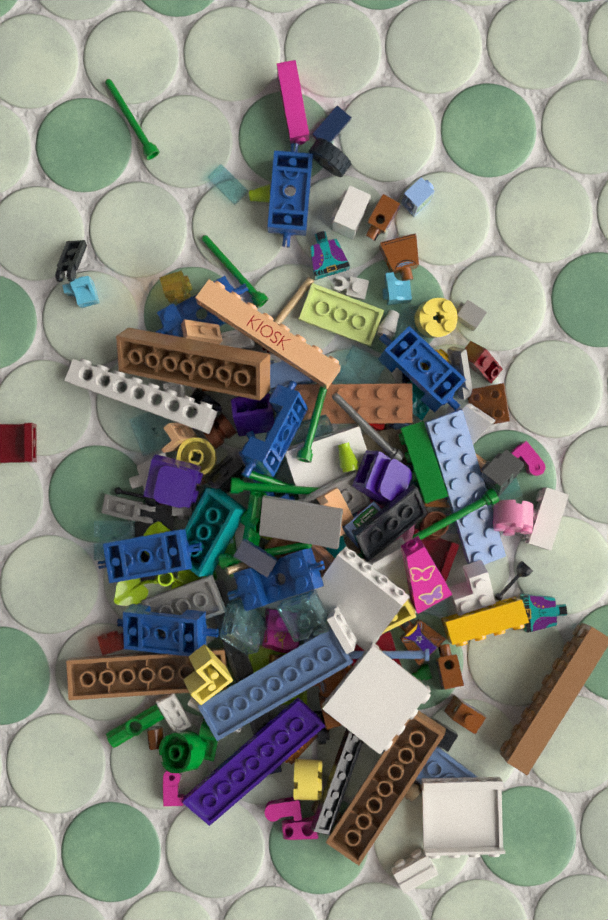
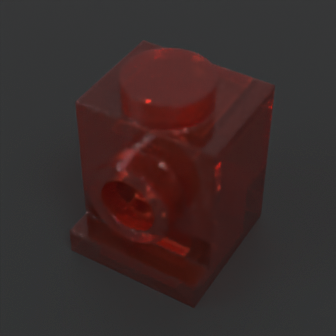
[97,630,124,656]

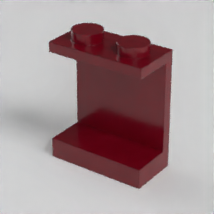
[0,423,37,463]
[413,529,459,581]

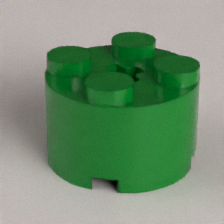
[159,731,206,773]

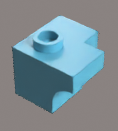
[382,272,412,305]
[62,276,100,308]

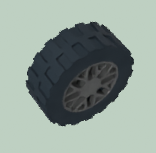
[309,138,352,178]

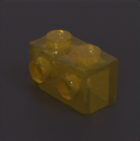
[159,270,193,303]

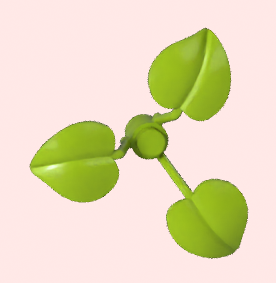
[114,521,201,606]

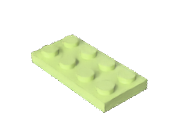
[299,283,384,347]

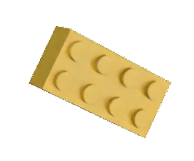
[441,596,529,647]

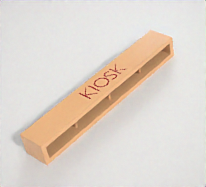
[195,279,340,390]

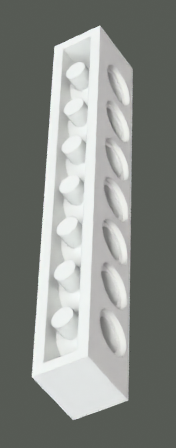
[65,358,217,434]

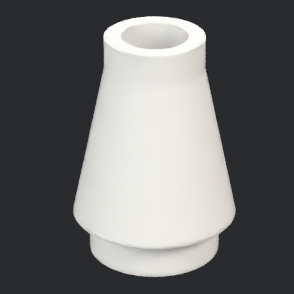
[377,310,400,339]

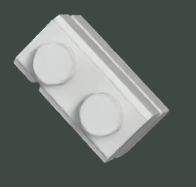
[391,849,438,894]

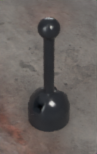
[114,487,159,507]
[495,561,533,601]

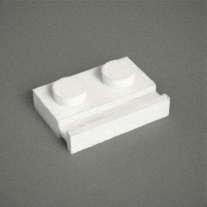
[327,607,356,654]

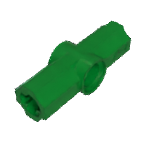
[241,491,267,547]
[106,704,165,748]

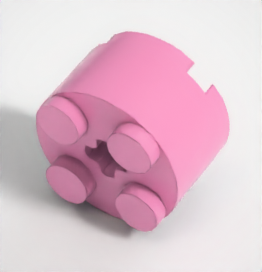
[493,500,533,536]

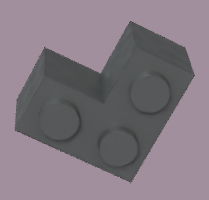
[481,450,524,497]

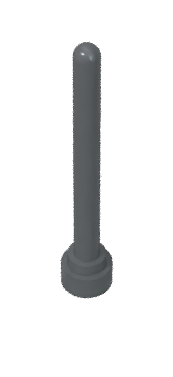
[332,393,404,461]

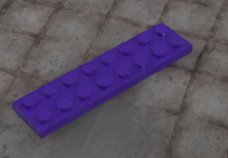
[182,697,325,826]

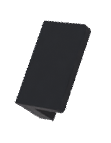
[203,452,245,493]

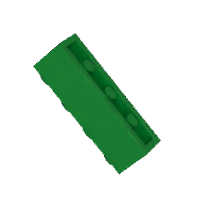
[398,421,448,504]

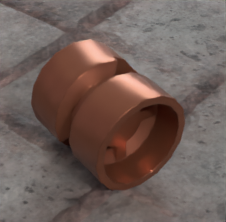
[203,413,237,449]
[419,511,449,541]

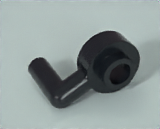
[313,711,330,745]

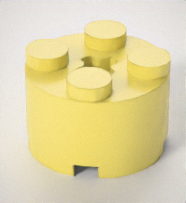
[414,298,458,338]
[176,437,217,476]
[293,759,322,801]

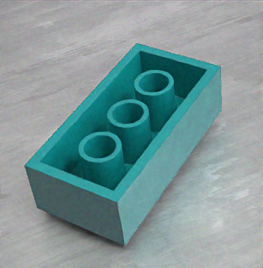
[185,488,247,577]

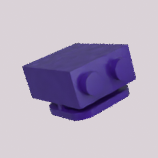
[231,393,275,437]
[352,450,412,507]
[144,454,203,508]

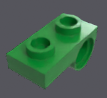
[199,718,219,762]

